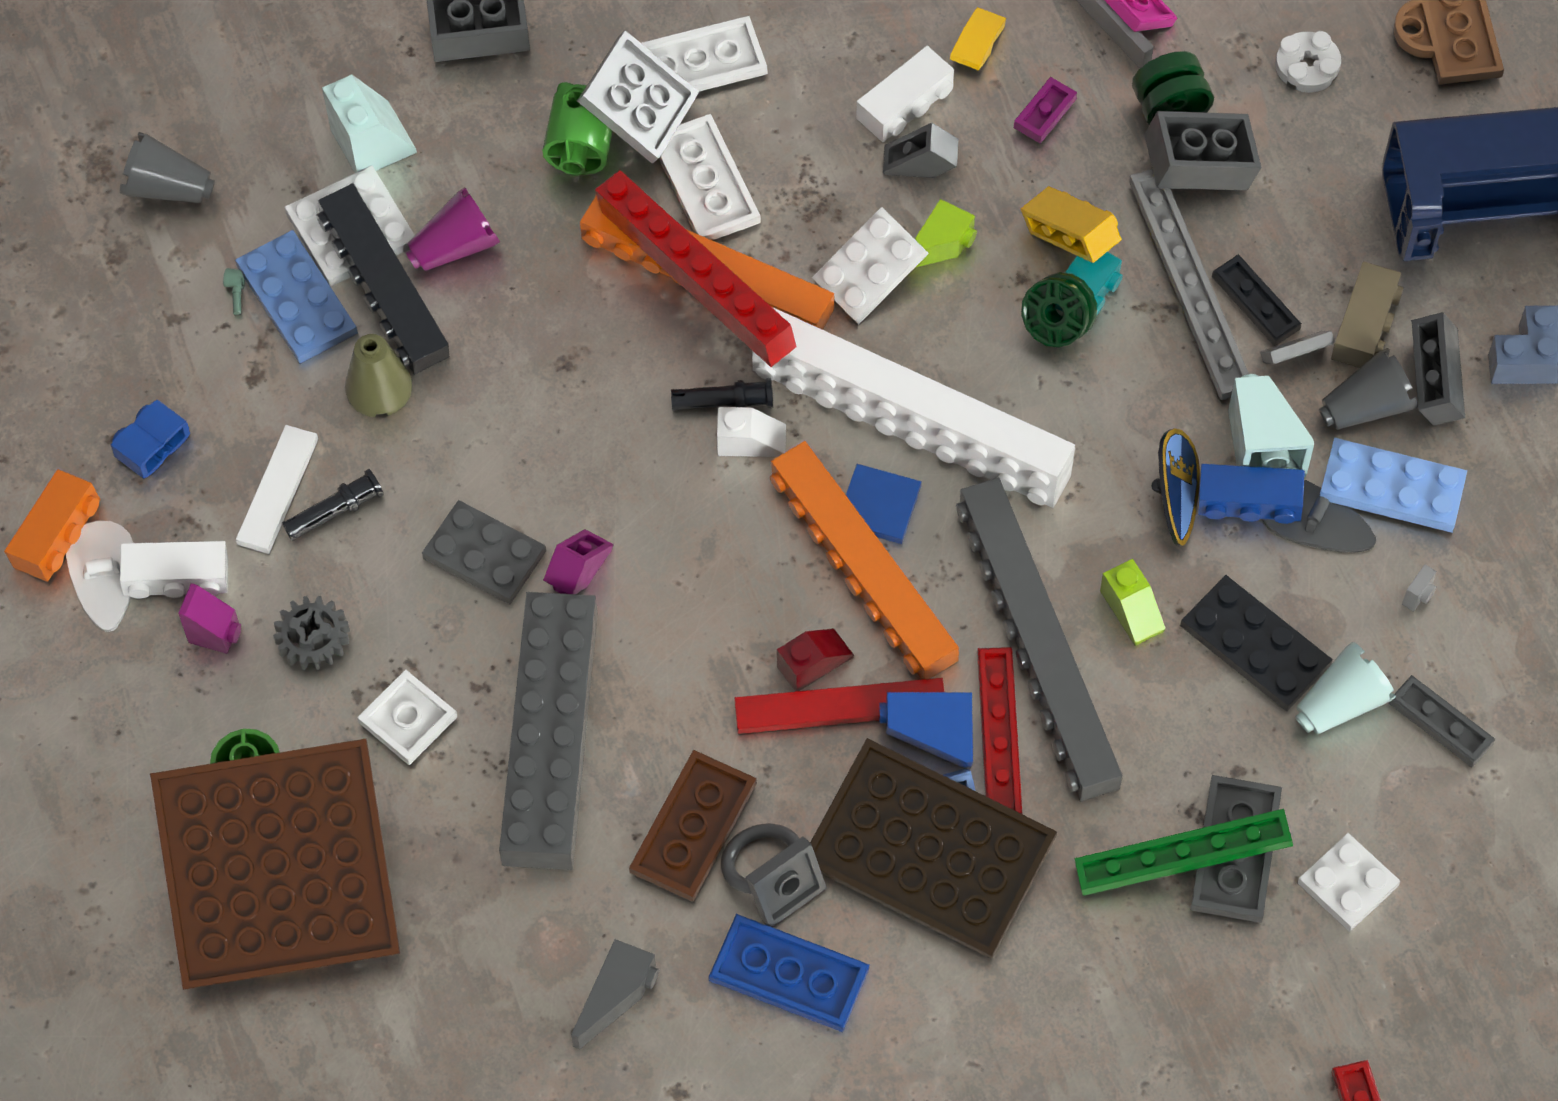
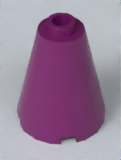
[405,187,500,271]

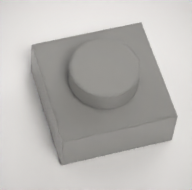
[1402,565,1437,612]

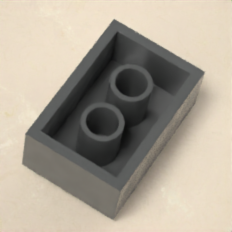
[427,0,530,62]
[1144,111,1262,190]

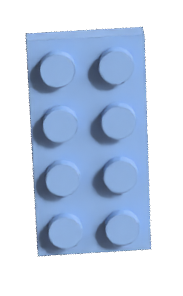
[1320,437,1468,533]

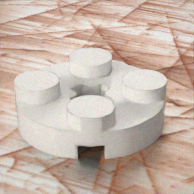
[1275,31,1341,93]

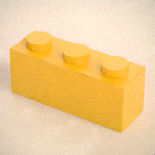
[1020,186,1122,263]

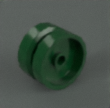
[1132,51,1214,125]

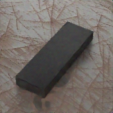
[1212,254,1302,346]

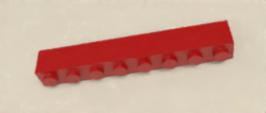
[595,170,797,367]

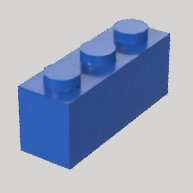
[1198,464,1305,524]

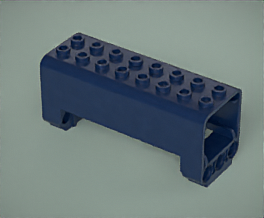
[1382,107,1558,261]

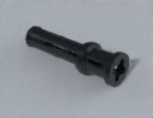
[671,378,773,411]
[282,469,384,541]

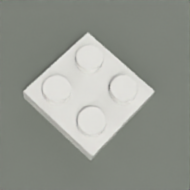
[357,670,458,765]
[1298,833,1400,932]

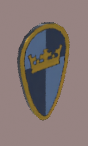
[1151,428,1200,546]

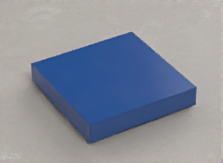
[846,464,922,544]

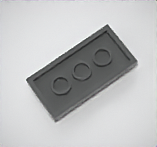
[1190,775,1282,923]

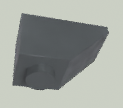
[883,123,959,178]

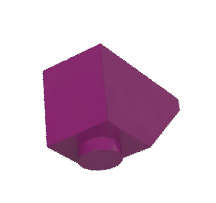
[543,529,614,594]
[178,583,241,654]

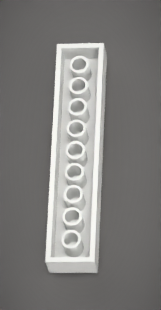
[752,307,1075,508]

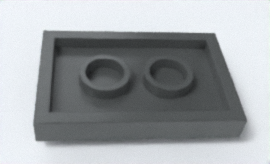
[422,500,546,605]

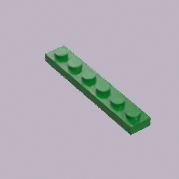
[1074,809,1293,896]

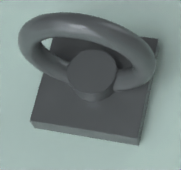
[721,823,827,927]

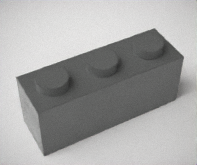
[1411,312,1465,426]

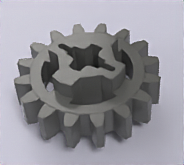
[273,596,350,670]

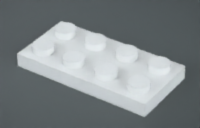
[641,16,768,92]
[659,114,761,240]

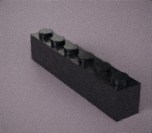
[316,183,450,375]

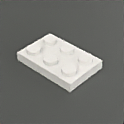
[812,207,929,324]

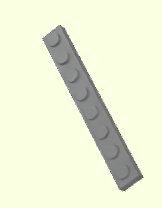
[1129,169,1249,400]

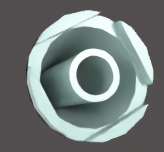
[1295,642,1396,734]

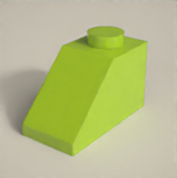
[915,199,977,267]
[1100,558,1165,646]

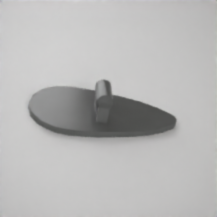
[1262,480,1376,552]

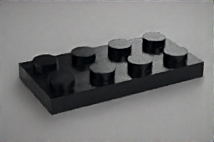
[1180,575,1333,711]

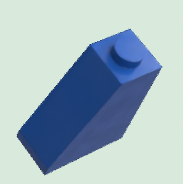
[879,692,973,768]

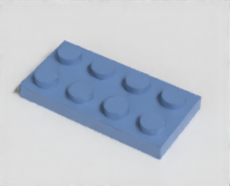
[235,230,358,364]

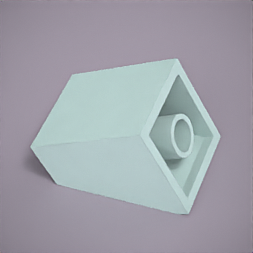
[322,74,417,173]
[1228,374,1314,477]

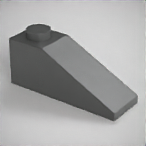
[571,939,659,1049]

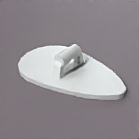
[66,521,133,632]

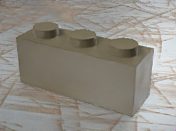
[1331,261,1404,368]

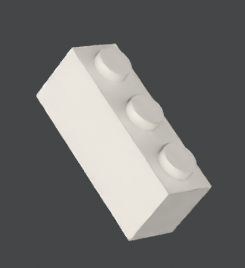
[856,46,954,142]
[120,541,228,599]

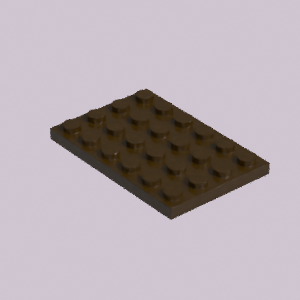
[810,738,1057,959]

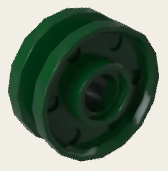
[1021,272,1097,348]

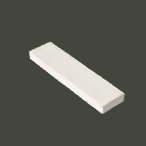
[236,425,318,554]

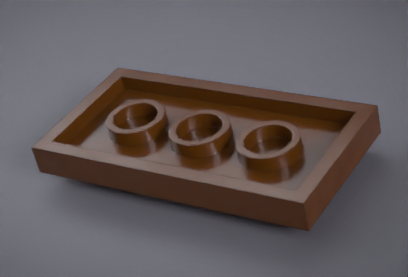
[629,750,757,902]

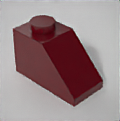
[777,628,854,691]

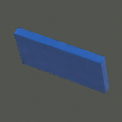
[709,914,870,1032]

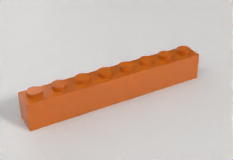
[580,196,834,330]
[770,441,959,679]

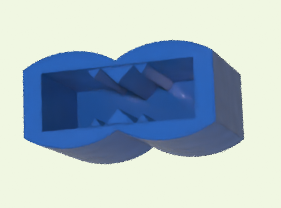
[111,400,190,479]

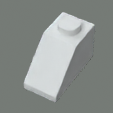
[717,407,786,457]

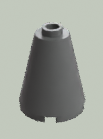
[120,132,215,203]
[1319,348,1418,430]

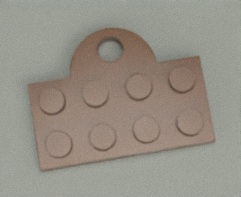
[1393,0,1504,85]

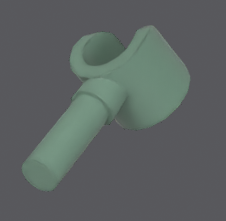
[223,268,245,315]

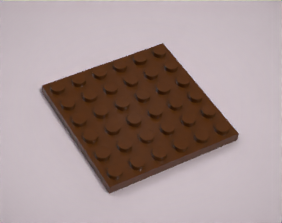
[150,739,400,990]

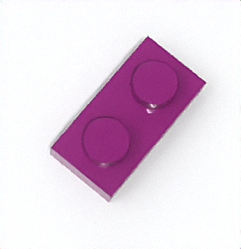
[1013,77,1077,144]

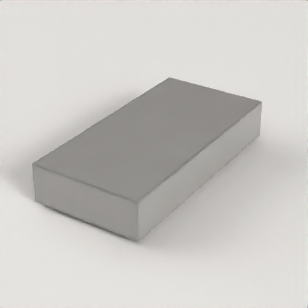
[1260,331,1335,364]

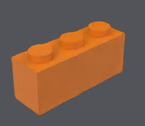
[4,469,100,582]

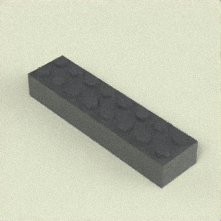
[499,592,598,870]

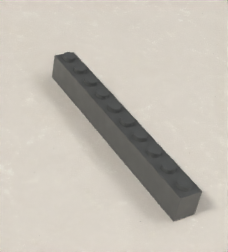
[956,477,1123,802]

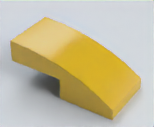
[950,7,1006,70]

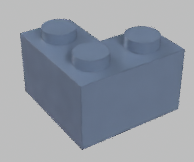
[1488,305,1558,384]

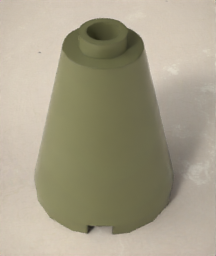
[345,334,412,417]

